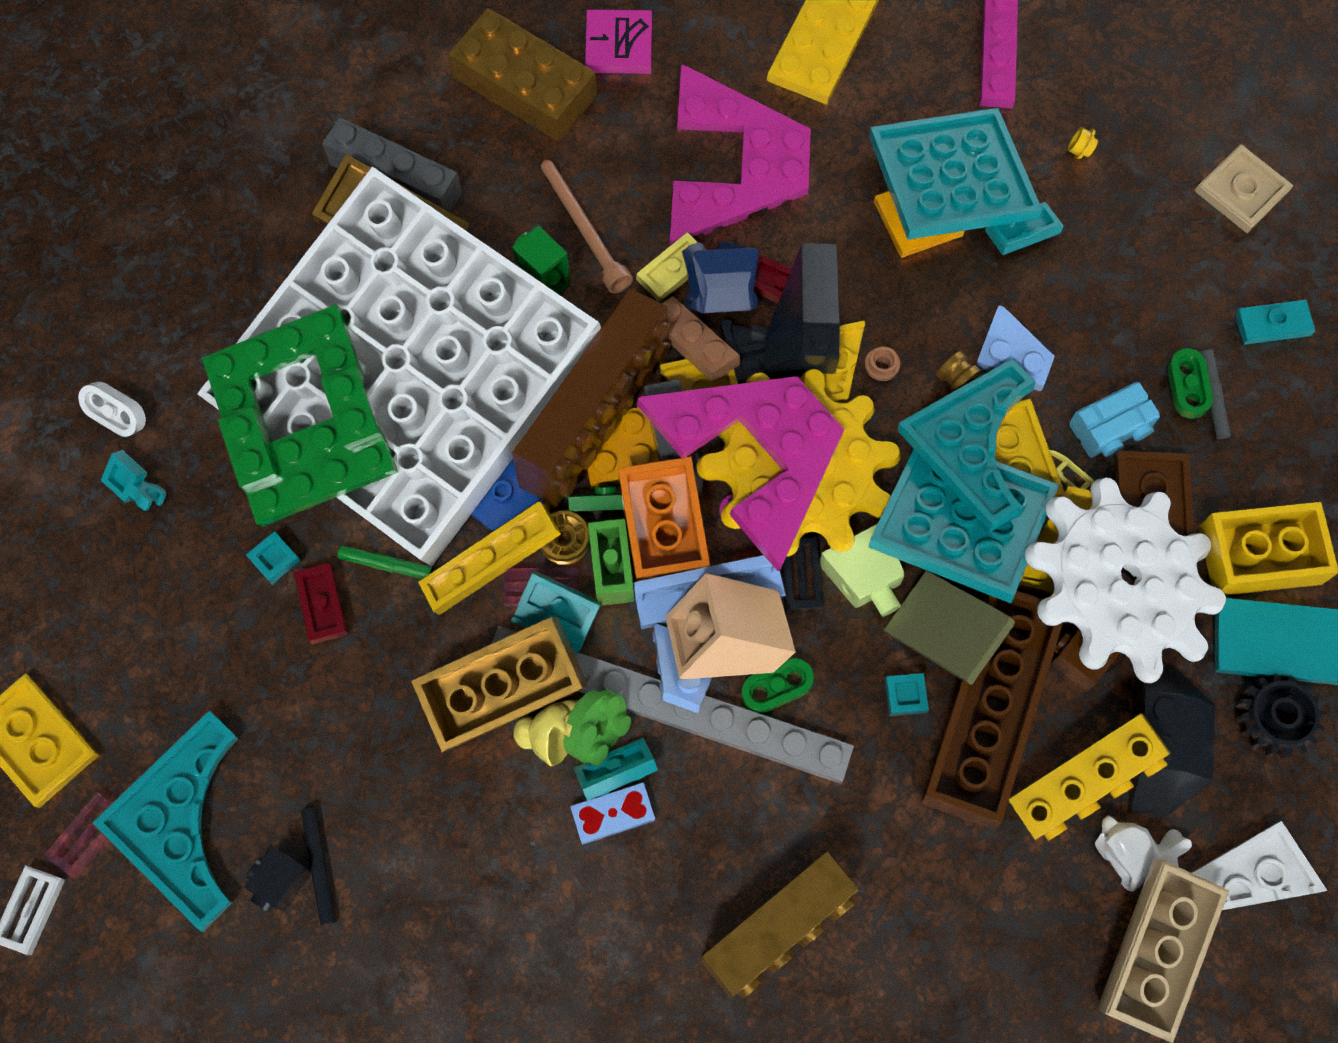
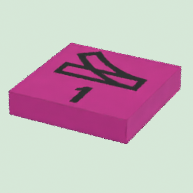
[585,10,652,74]

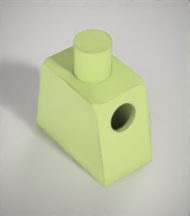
[820,524,904,617]

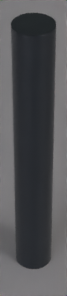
[301,807,336,927]

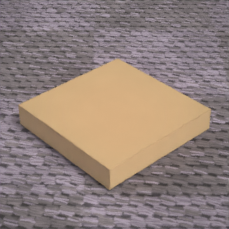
[1195,144,1294,233]

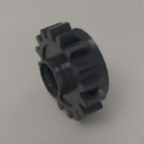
[1235,674,1325,760]

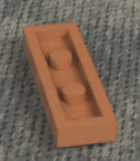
[661,296,740,382]

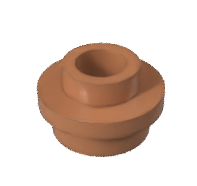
[865,346,900,381]

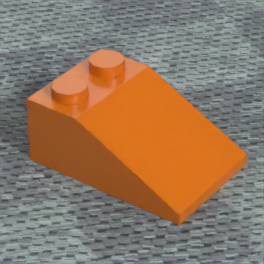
[618,457,710,582]

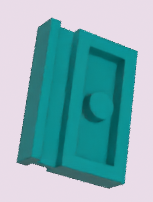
[511,571,602,653]

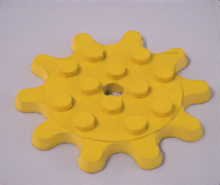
[696,369,900,557]

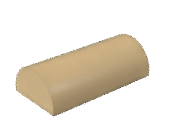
[1096,858,1229,1043]

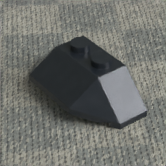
[1128,665,1215,816]

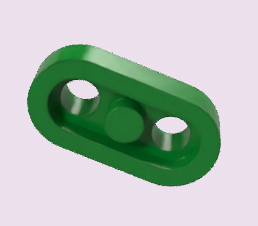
[1167,348,1213,419]
[741,658,814,713]

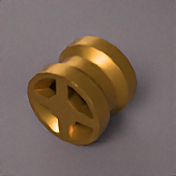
[936,351,982,392]

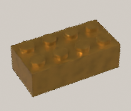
[448,8,597,142]
[411,617,589,752]
[701,852,859,1000]

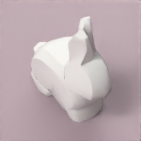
[1095,815,1192,892]

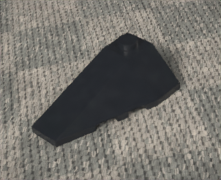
[764,243,839,374]

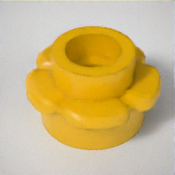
[1068,127,1098,159]

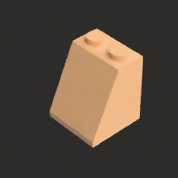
[665,573,796,679]

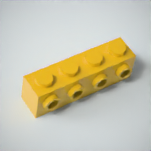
[1009,714,1170,841]

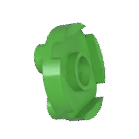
[563,687,631,766]

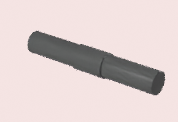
[1200,349,1231,439]

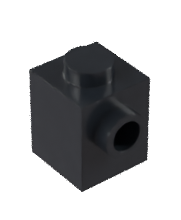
[244,846,311,913]

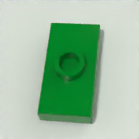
[568,486,623,511]

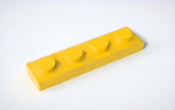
[418,501,561,615]

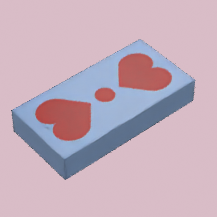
[570,782,655,845]

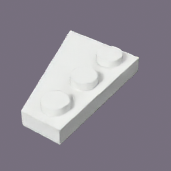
[1191,821,1327,910]

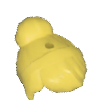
[513,699,579,766]

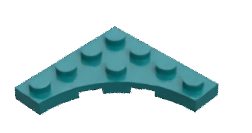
[898,358,1036,532]
[93,710,238,933]

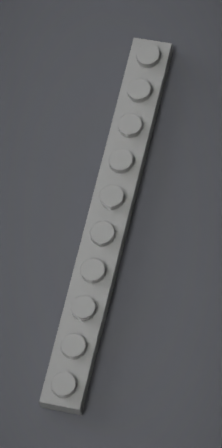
[491,626,854,784]

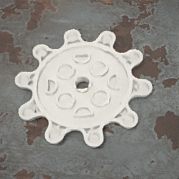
[1025,478,1226,683]

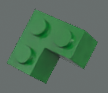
[512,225,571,295]

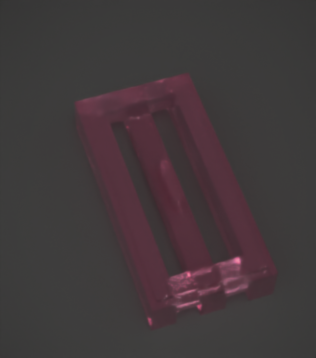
[504,567,578,607]
[44,792,112,879]

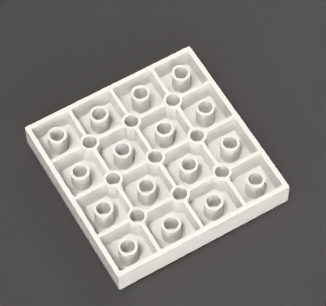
[197,167,601,566]

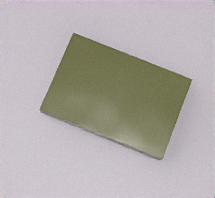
[884,570,1016,685]

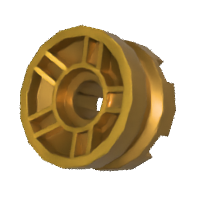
[540,511,590,567]

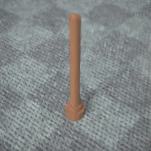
[541,159,633,294]

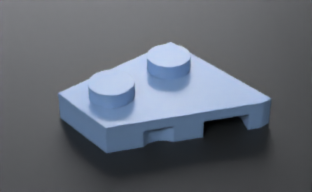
[975,305,1055,392]

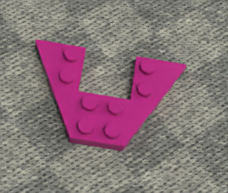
[670,65,811,246]
[637,376,844,571]

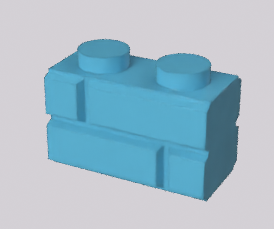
[1069,382,1160,458]

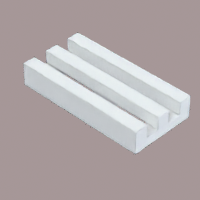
[0,865,66,955]

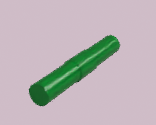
[338,545,434,579]

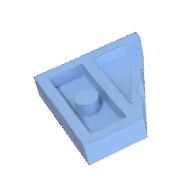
[653,623,712,713]

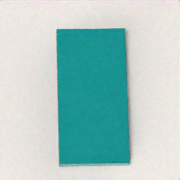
[1215,598,1338,685]

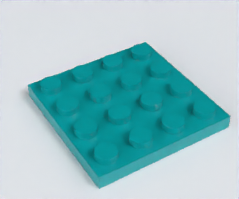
[869,108,1042,240]
[869,449,1059,603]

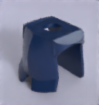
[682,241,759,314]

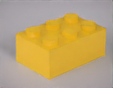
[1198,502,1338,595]

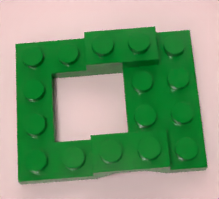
[202,304,398,527]

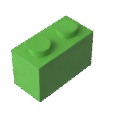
[588,519,634,606]

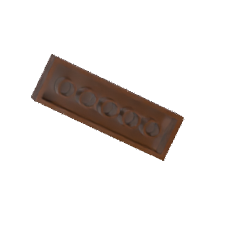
[512,289,671,507]
[921,591,1063,830]

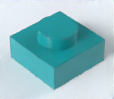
[246,531,300,585]
[885,673,929,716]

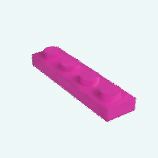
[979,0,1018,109]

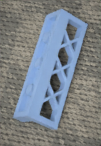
[633,555,786,630]

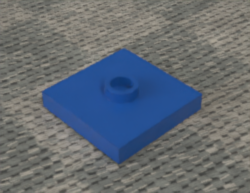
[471,459,546,532]

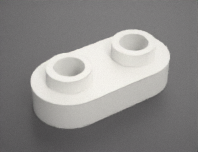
[78,381,146,437]

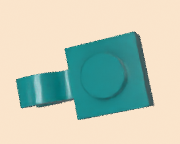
[101,450,167,511]

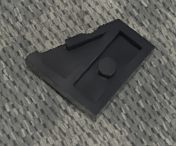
[720,319,796,384]

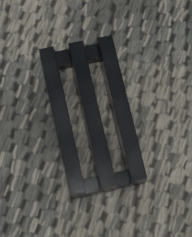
[782,537,823,612]

